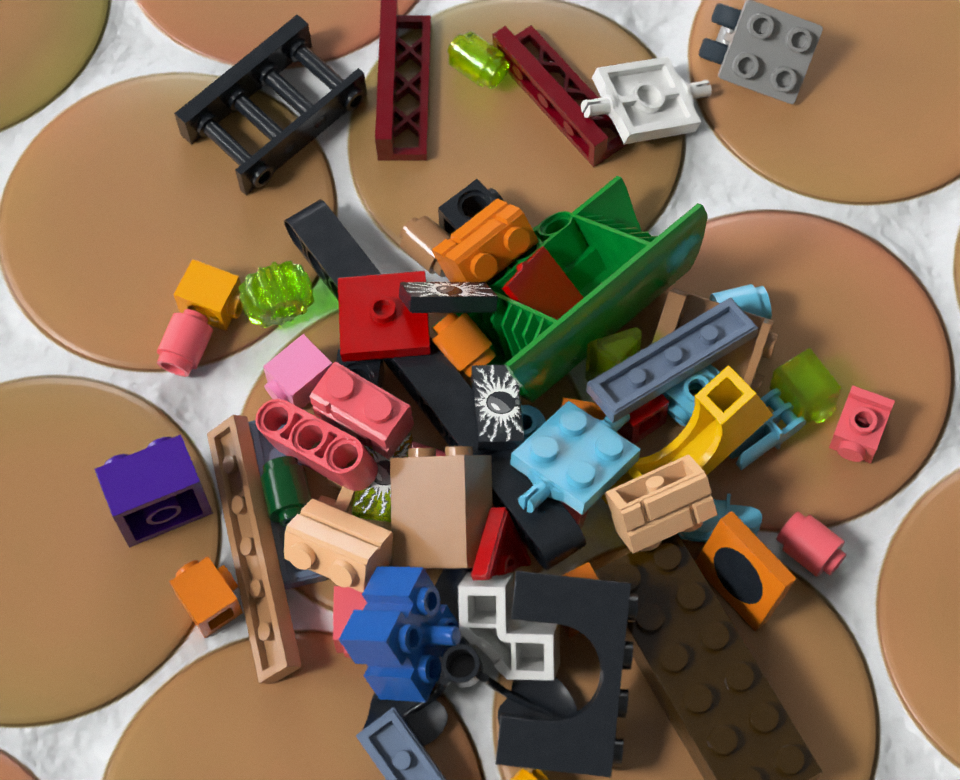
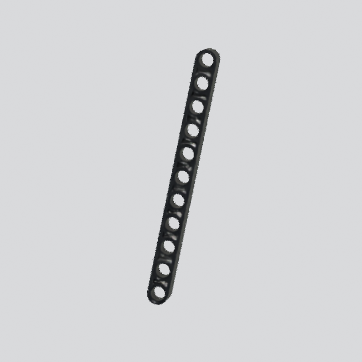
[284,199,587,570]

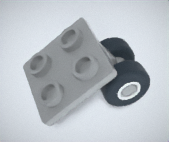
[699,0,823,104]

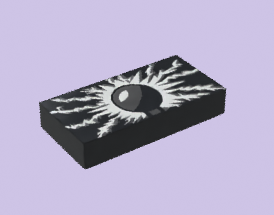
[399,282,498,313]
[471,365,525,450]

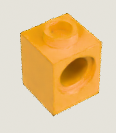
[173,259,246,331]

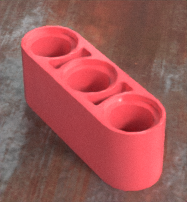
[255,399,378,491]

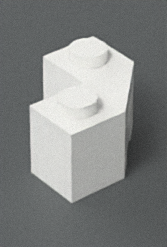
[458,572,560,681]

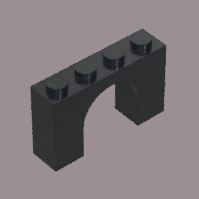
[495,571,639,778]

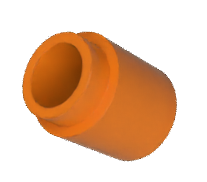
[432,313,496,378]

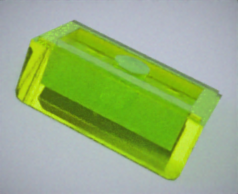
[585,327,642,382]

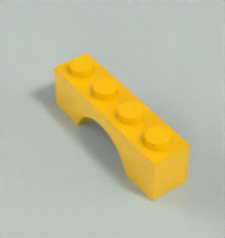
[601,365,773,505]

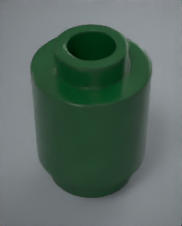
[260,456,312,527]

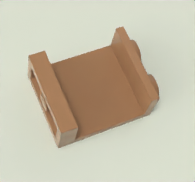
[652,288,779,395]

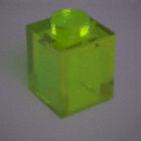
[769,348,842,425]

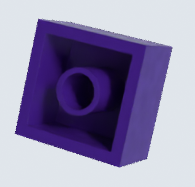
[94,435,213,547]

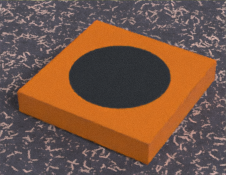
[695,511,796,631]

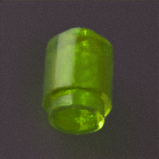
[447,31,510,89]

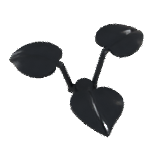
[363,568,577,746]

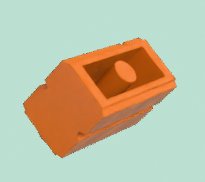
[432,198,538,283]

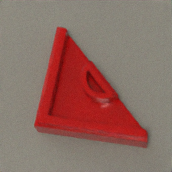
[471,507,531,580]

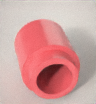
[157,309,213,377]
[776,511,847,577]

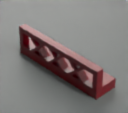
[375,0,431,161]
[492,25,627,167]

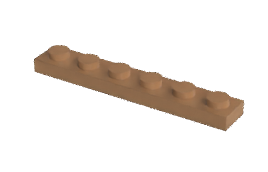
[207,414,302,684]

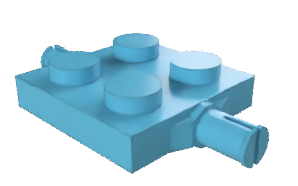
[510,401,641,515]

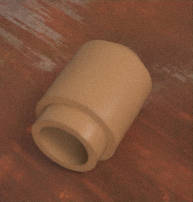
[400,216,451,277]

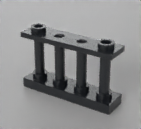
[174,14,367,195]

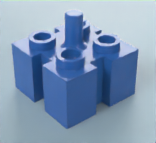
[338,566,461,702]

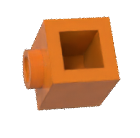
[169,556,243,638]

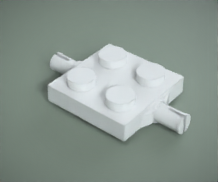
[581,56,712,144]

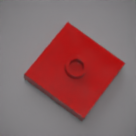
[338,271,431,362]

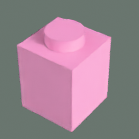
[263,334,332,409]

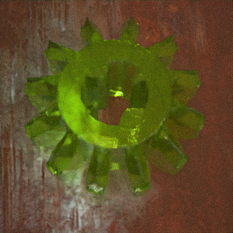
[238,261,315,328]

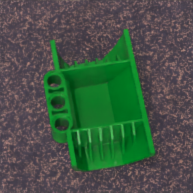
[432,176,708,403]

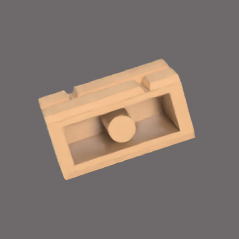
[605,454,717,554]
[284,498,393,593]

